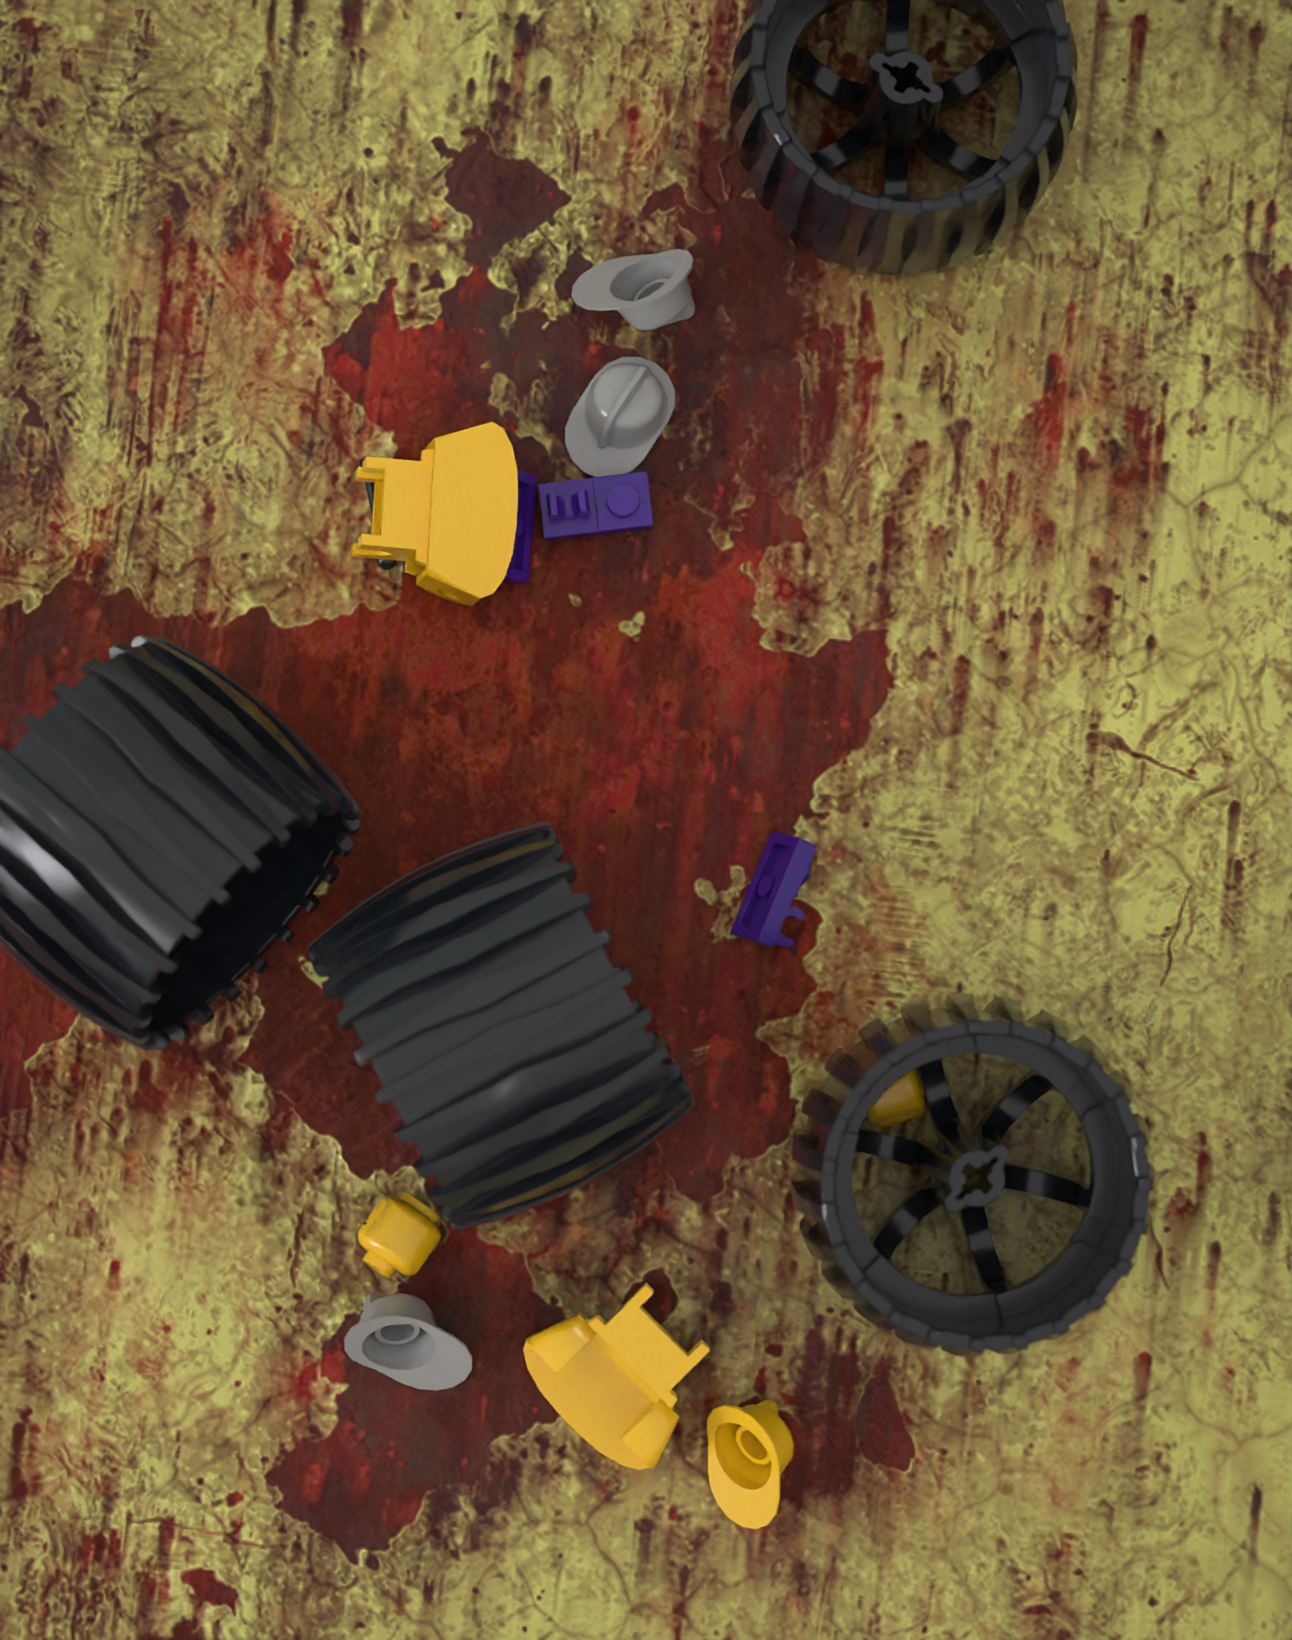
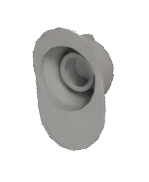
[571,249,695,331]
[565,357,675,477]
[344,1291,472,1391]

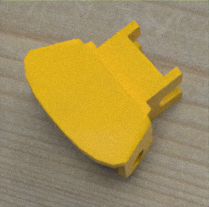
[351,422,518,606]
[523,1282,710,1470]

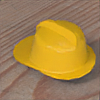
[707,1400,794,1529]

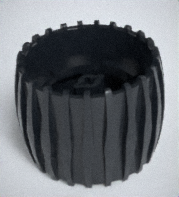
[729,0,1079,279]
[0,635,361,1051]
[309,822,695,1230]
[790,994,1155,1357]

